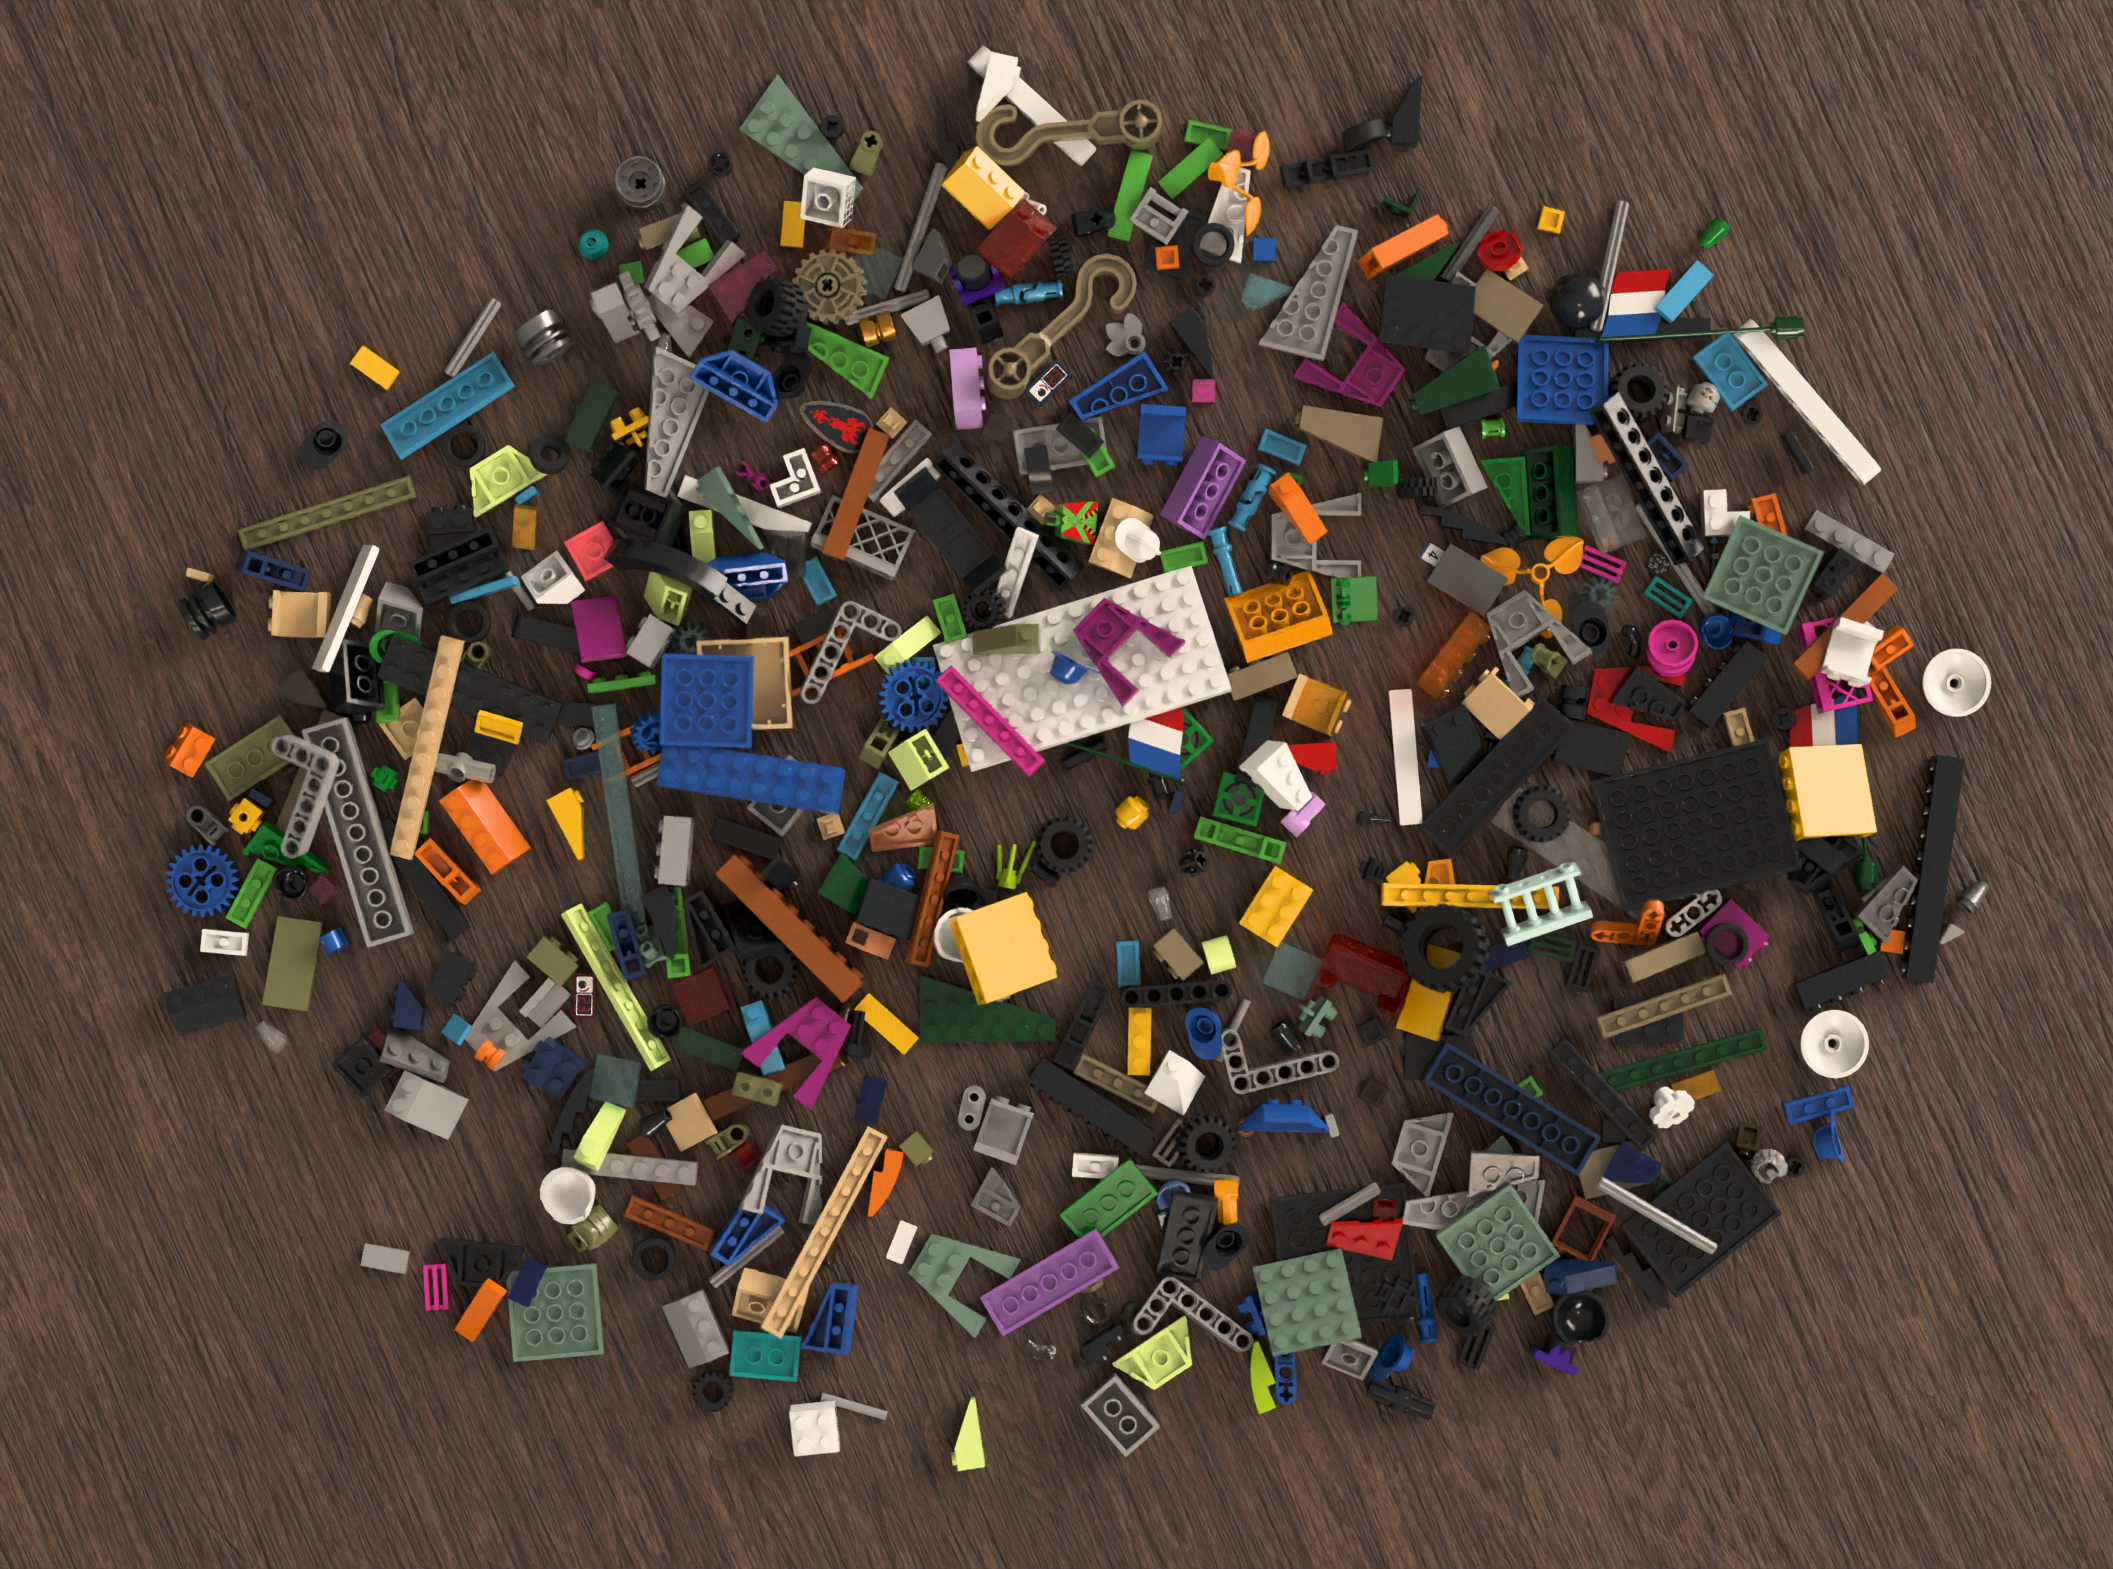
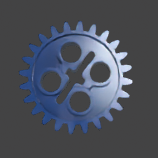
[876,659,949,733]
[165,844,240,917]

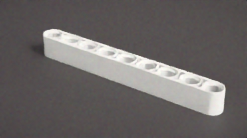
[1733,319,1881,485]

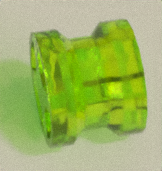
[904,788,932,810]

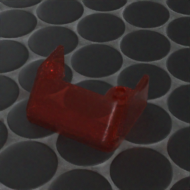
[1308,934,1413,1032]

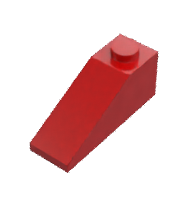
[1287,742,1337,775]

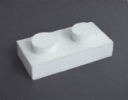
[200,929,249,956]
[1072,1153,1119,1179]

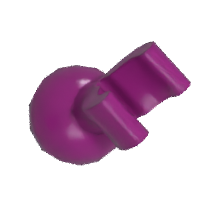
[735,461,769,490]

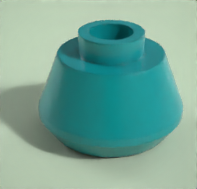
[578,229,609,260]

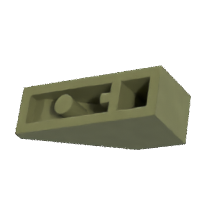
[973,624,1041,654]
[859,703,907,769]

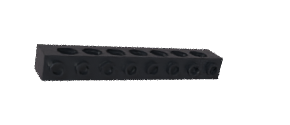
[1588,392,1705,566]
[932,441,1085,592]

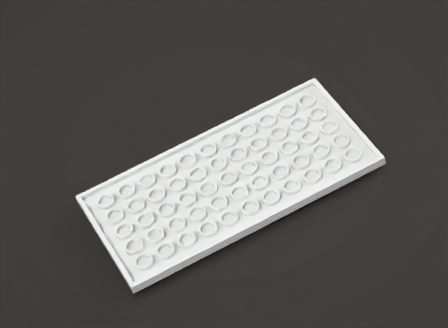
[933,566,1232,772]

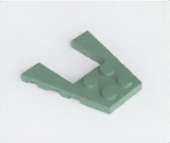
[909,1233,1021,1338]

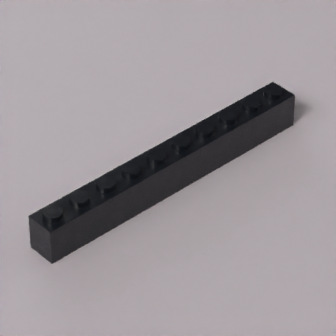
[1900,755,1965,983]

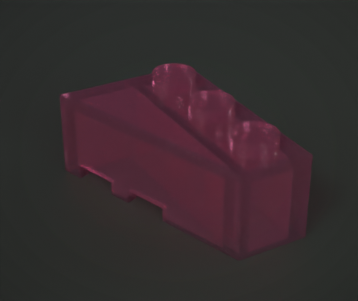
[708,250,779,327]

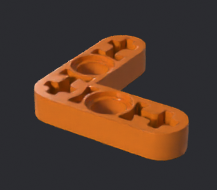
[1591,900,1664,946]

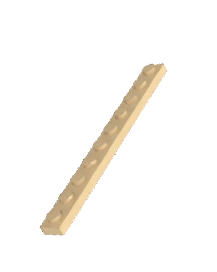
[389,635,465,860]
[761,1127,888,1339]

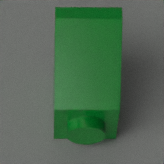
[1363,460,1398,487]

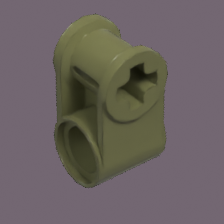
[849,131,883,177]
[460,642,491,669]
[1530,643,1568,679]
[705,1122,749,1160]

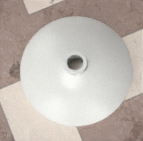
[1922,649,1991,717]
[1800,1010,1869,1078]

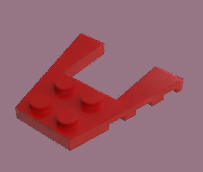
[1586,666,1686,753]

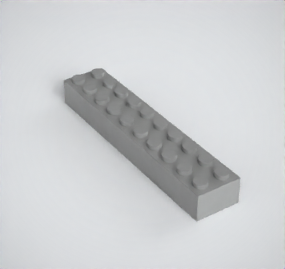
[301,717,414,948]

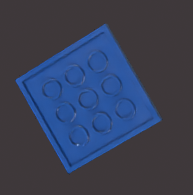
[1516,335,1609,425]
[660,654,754,748]

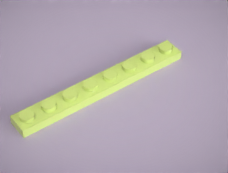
[561,903,671,1071]

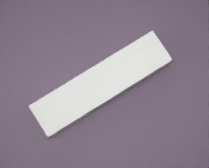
[989,527,1039,618]

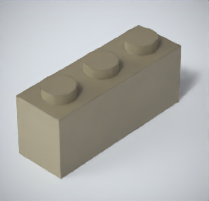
[1227,651,1297,702]

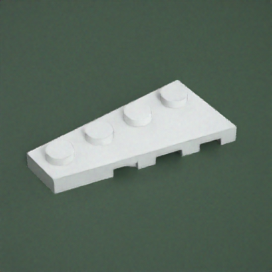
[1200,167,1251,264]

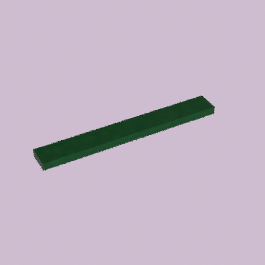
[1598,1027,1767,1092]

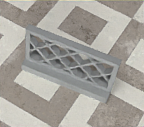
[811,495,915,582]

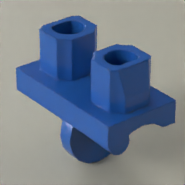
[1237,1291,1267,1336]

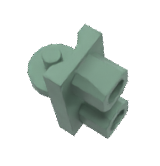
[635,924,667,968]
[1297,995,1338,1039]

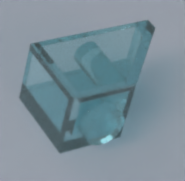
[1241,273,1293,310]

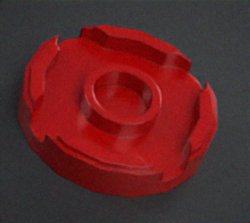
[1477,230,1523,271]

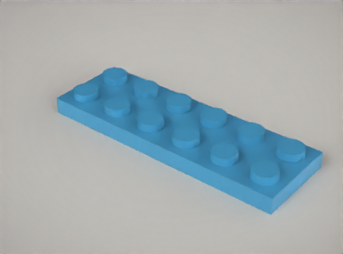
[380,352,515,460]

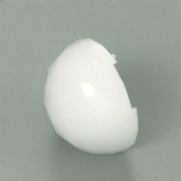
[933,908,972,963]
[540,1167,595,1224]

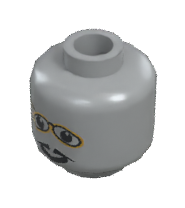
[1686,382,1720,417]

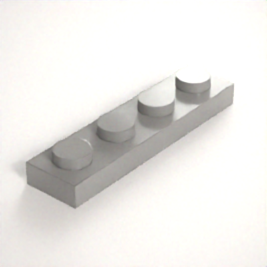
[1804,510,1895,573]

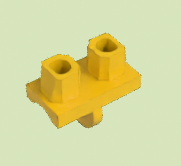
[610,407,649,448]

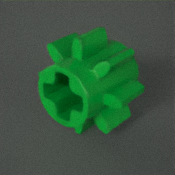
[370,764,399,792]

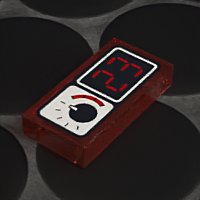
[573,973,597,1019]

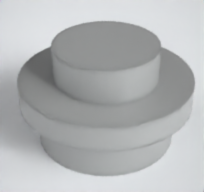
[572,728,595,750]

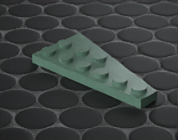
[739,74,863,203]

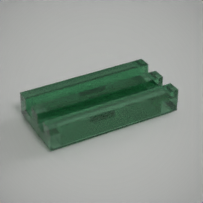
[1528,934,1577,963]

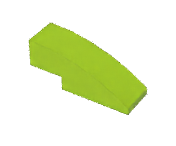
[1250,1339,1276,1414]

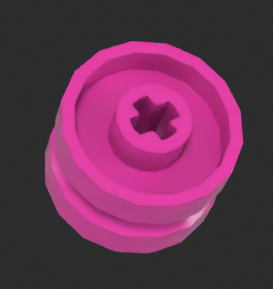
[1645,619,1698,677]

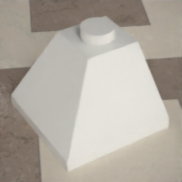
[521,550,585,604]
[1144,1050,1205,1116]

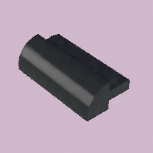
[407,527,510,608]

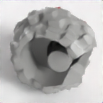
[1751,1148,1788,1184]

